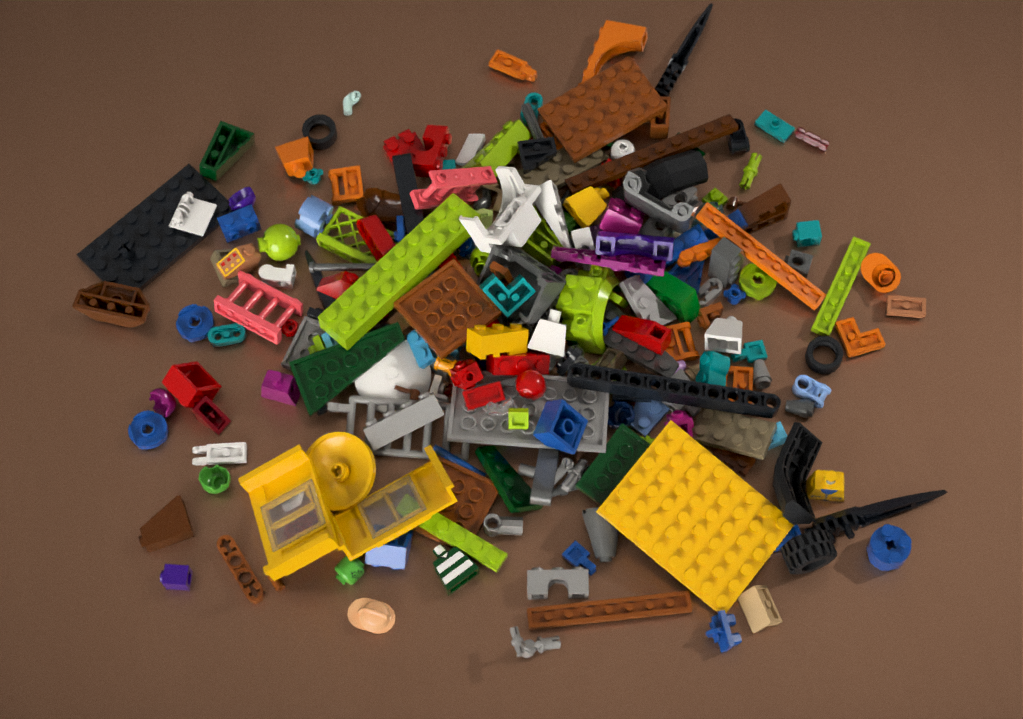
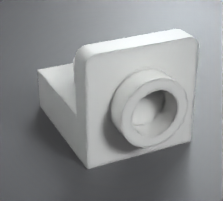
[429,374,449,403]

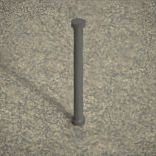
[309,262,376,273]

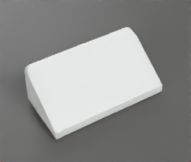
[455,134,486,167]

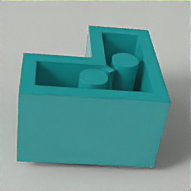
[479,273,536,318]

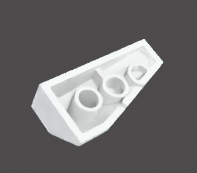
[533,180,573,248]

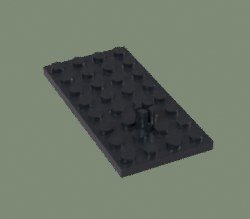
[76,164,234,291]

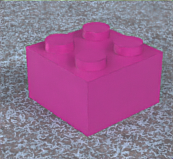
[598,198,644,234]

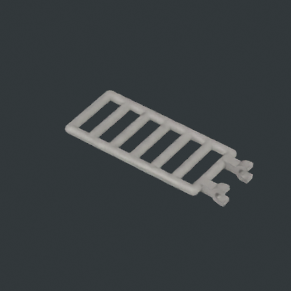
[325,395,470,461]

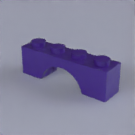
[595,231,674,261]

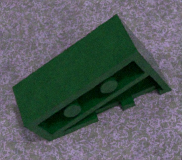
[199,121,255,181]

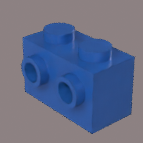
[217,204,261,243]

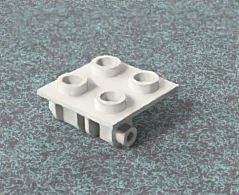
[169,192,217,236]

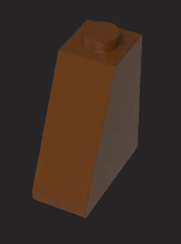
[138,495,195,553]

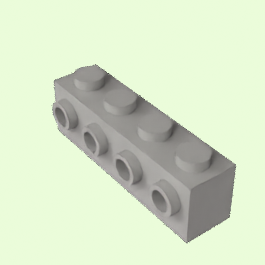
[363,391,444,451]

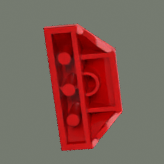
[316,271,390,320]

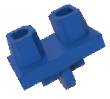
[706,610,742,653]

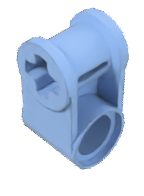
[792,375,832,408]

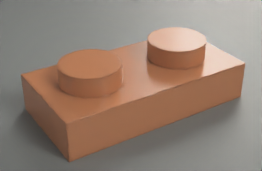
[886,295,926,318]

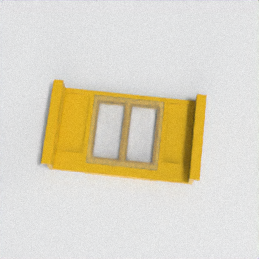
[238,444,339,581]
[325,445,457,561]

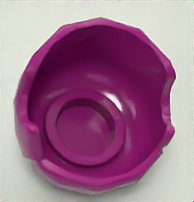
[149,388,176,418]

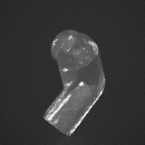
[485,397,515,416]

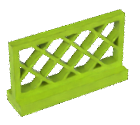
[316,206,398,263]

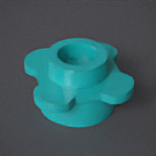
[302,167,324,184]

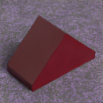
[192,395,231,435]

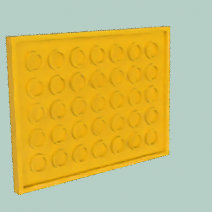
[596,420,794,613]

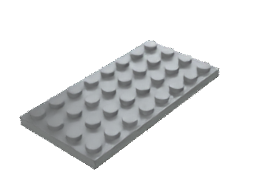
[447,370,609,453]

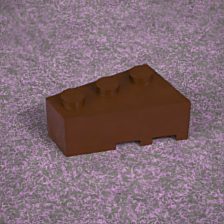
[729,183,791,235]

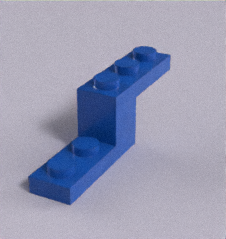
[665,209,748,268]

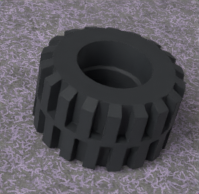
[780,530,837,574]

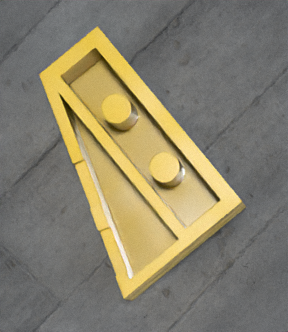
[466,323,529,360]

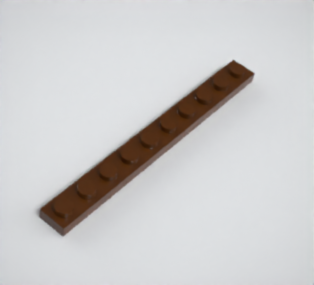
[565,114,738,195]

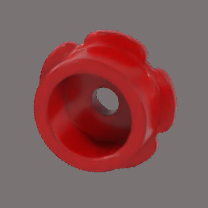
[281,319,299,337]

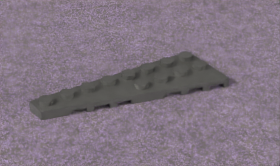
[553,267,679,378]

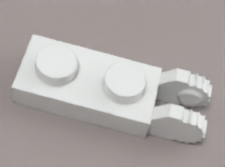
[192,442,247,466]

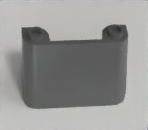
[623,167,704,233]
[476,245,566,325]

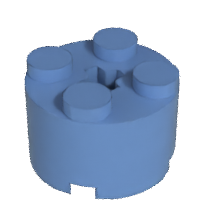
[295,195,334,238]

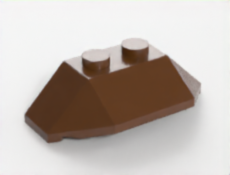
[72,281,151,328]

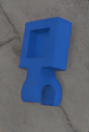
[562,540,597,576]

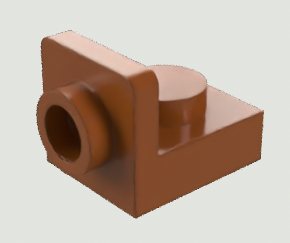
[489,261,514,287]
[697,301,723,332]

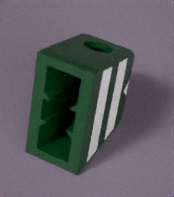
[433,544,480,596]

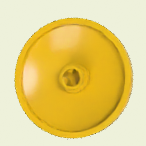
[304,432,376,511]

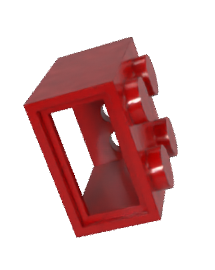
[162,361,222,408]

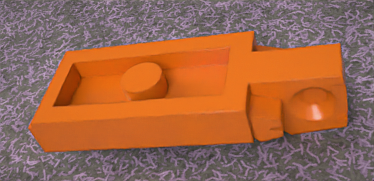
[489,50,538,82]

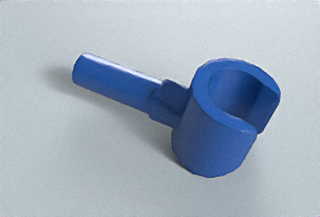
[603,316,619,336]

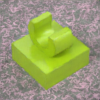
[702,188,728,210]
[308,334,326,354]
[508,408,529,429]

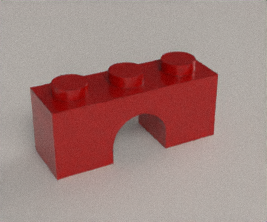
[413,125,452,178]
[486,350,550,375]

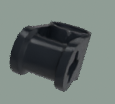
[726,118,750,155]

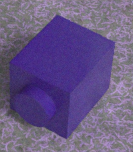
[160,564,193,591]

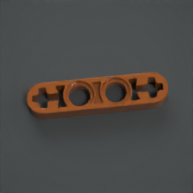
[217,535,265,604]

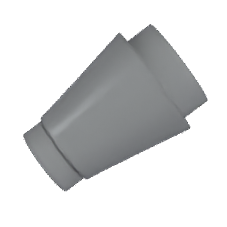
[753,359,772,389]

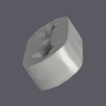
[697,278,723,308]

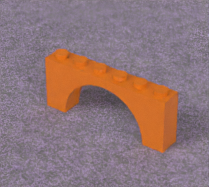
[578,20,648,85]

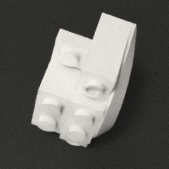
[459,166,542,253]

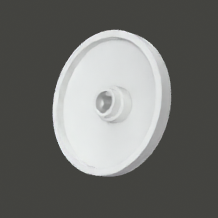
[355,340,431,413]

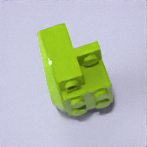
[556,265,624,355]

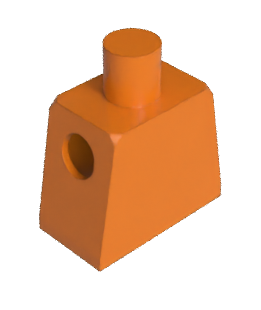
[275,136,314,178]

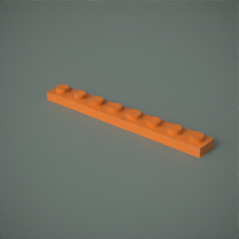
[695,202,826,311]

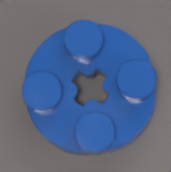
[176,304,215,343]
[128,410,168,450]

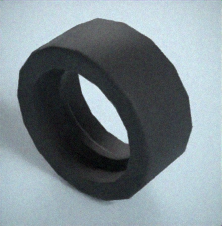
[302,114,337,150]
[805,336,844,374]

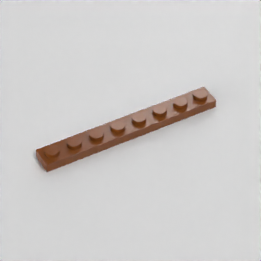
[527,590,692,630]

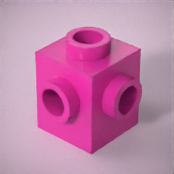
[664,410,694,437]

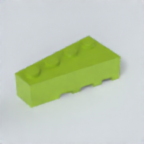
[463,119,532,178]

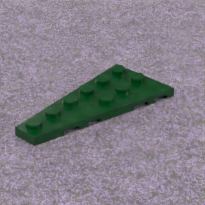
[289,322,405,417]

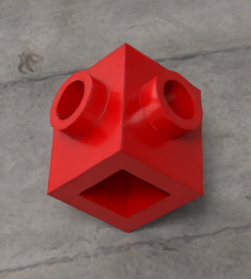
[449,359,484,390]

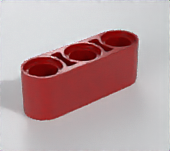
[356,215,396,262]

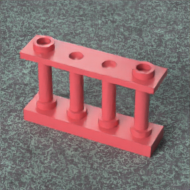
[409,166,497,210]
[214,270,303,345]

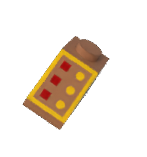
[215,243,261,280]

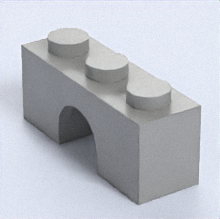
[527,567,589,600]

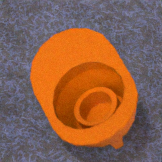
[861,253,901,293]

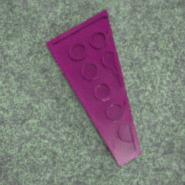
[551,246,666,277]

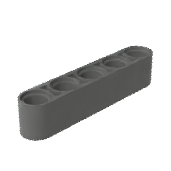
[530,448,560,506]

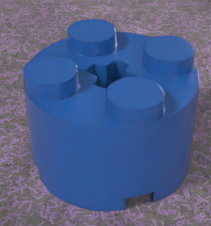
[867,524,912,571]

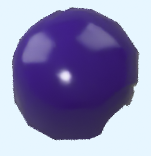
[229,187,256,211]

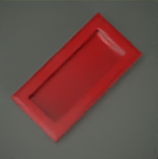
[462,381,506,411]

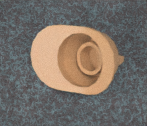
[347,598,395,634]

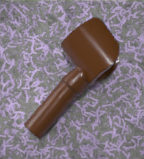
[726,196,747,210]
[394,385,420,400]

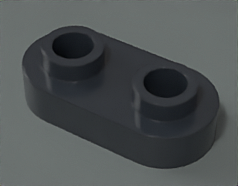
[555,345,584,376]

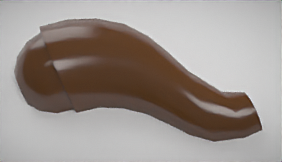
[356,188,423,223]

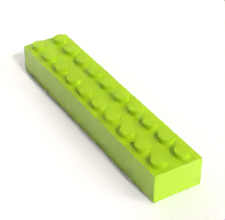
[318,193,481,351]

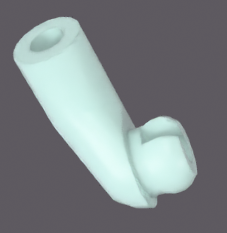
[343,90,361,116]

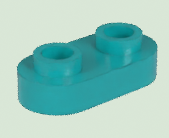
[520,92,543,126]
[208,323,247,347]

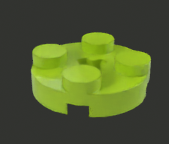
[739,263,777,300]

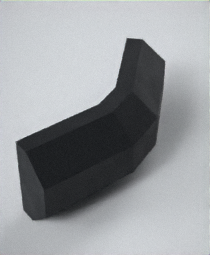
[612,150,709,207]
[773,422,823,525]

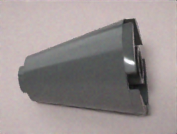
[582,507,619,562]

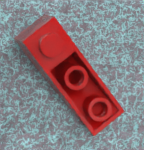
[612,315,671,356]

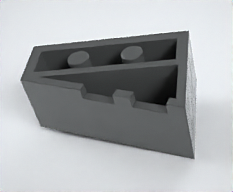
[708,237,748,289]

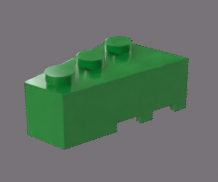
[645,271,701,323]

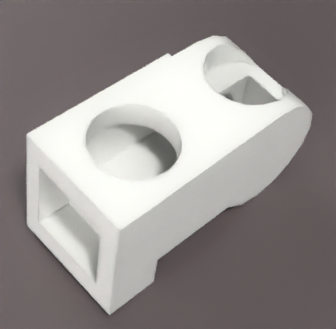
[259,264,296,289]

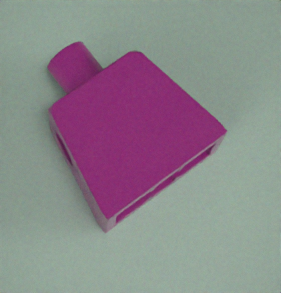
[261,370,301,406]

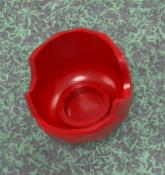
[515,370,546,400]

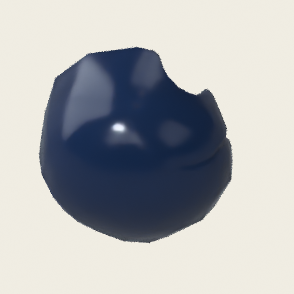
[607,401,635,429]

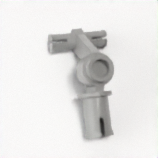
[518,458,574,485]
[509,626,561,658]

